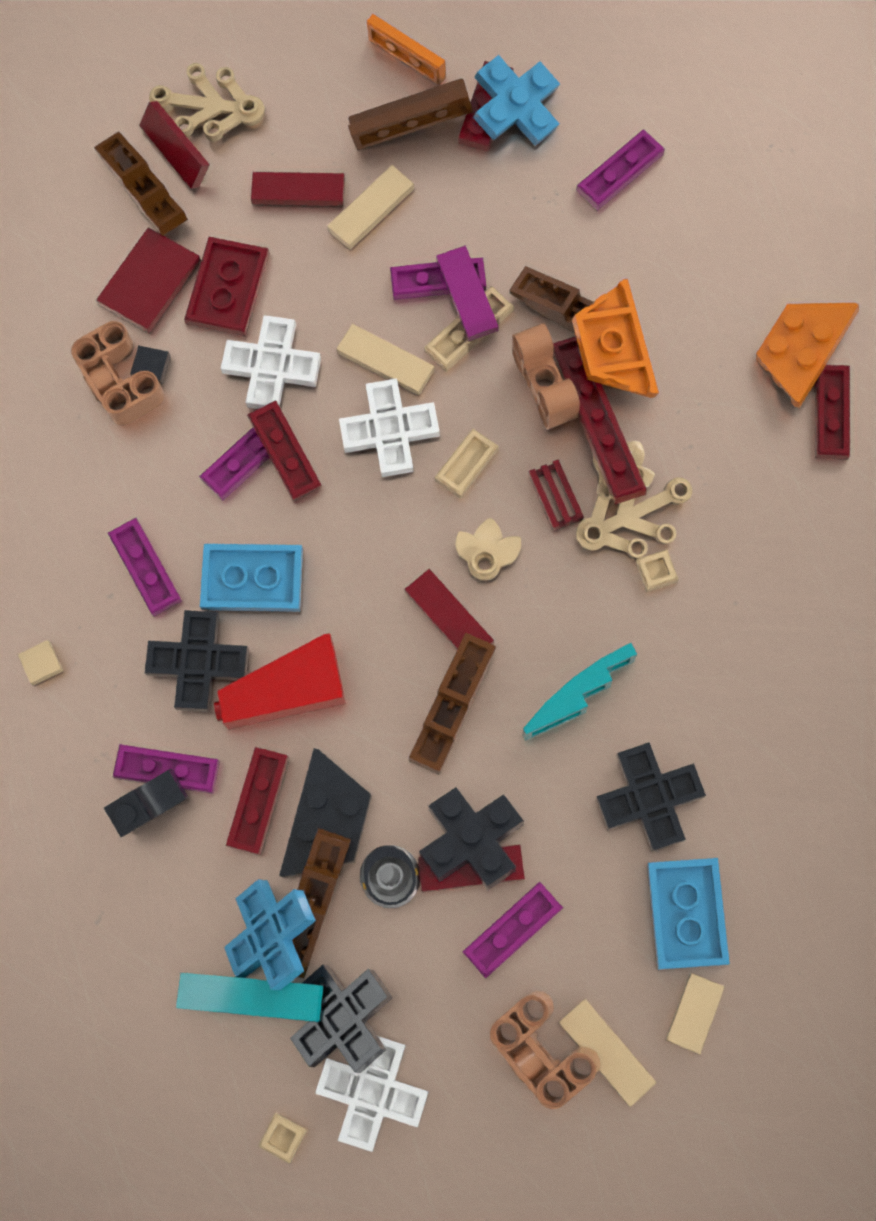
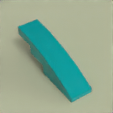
[522,642,637,741]
[176,972,323,1022]

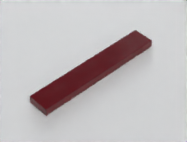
[553,336,647,505]

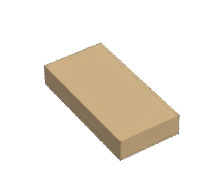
[434,428,499,499]
[666,973,725,1054]

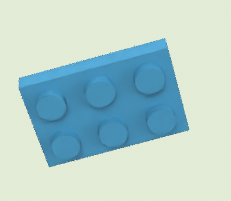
[200,544,303,612]
[647,858,730,970]

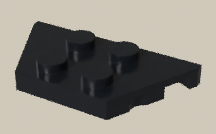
[279,748,372,878]

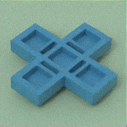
[473,55,560,146]
[224,879,316,990]

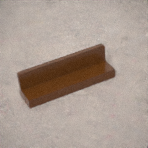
[348,78,473,151]

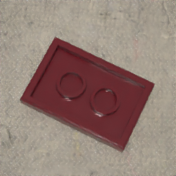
[96,227,201,334]
[184,236,270,337]

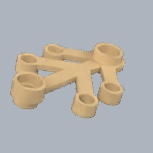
[149,63,265,142]
[576,465,692,559]

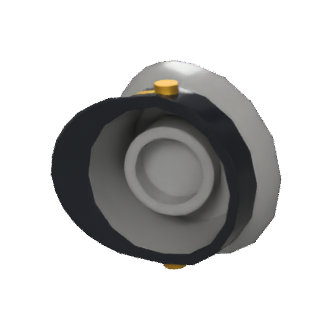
[360,845,420,908]

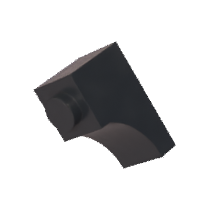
[104,769,189,837]

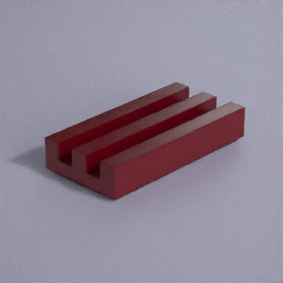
[528,459,584,531]

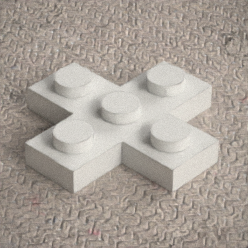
[221,315,321,409]
[339,378,440,477]
[315,1036,429,1152]

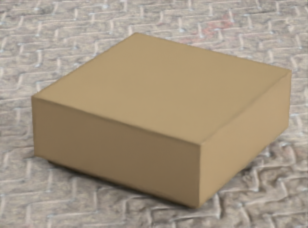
[635,549,679,592]
[18,640,63,686]
[258,1113,308,1164]

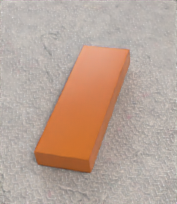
[367,14,446,85]

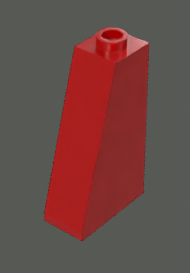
[214,633,346,730]

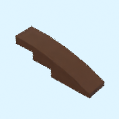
[94,131,188,236]
[509,266,594,334]
[409,633,496,775]
[292,828,351,979]

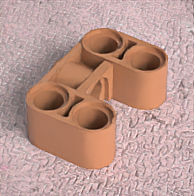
[71,321,164,425]
[512,323,580,430]
[490,991,601,1109]

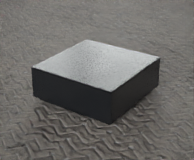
[130,345,171,384]

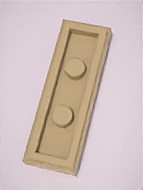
[327,165,414,250]
[424,286,514,372]
[336,323,435,396]
[558,999,657,1107]

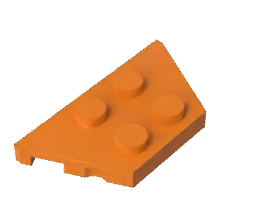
[572,279,659,398]
[756,303,859,408]

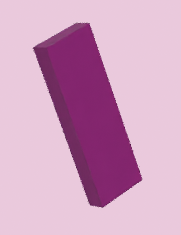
[576,129,665,211]
[436,245,499,341]
[390,257,487,300]
[199,427,269,501]
[108,518,182,617]
[112,744,220,794]
[462,882,563,979]

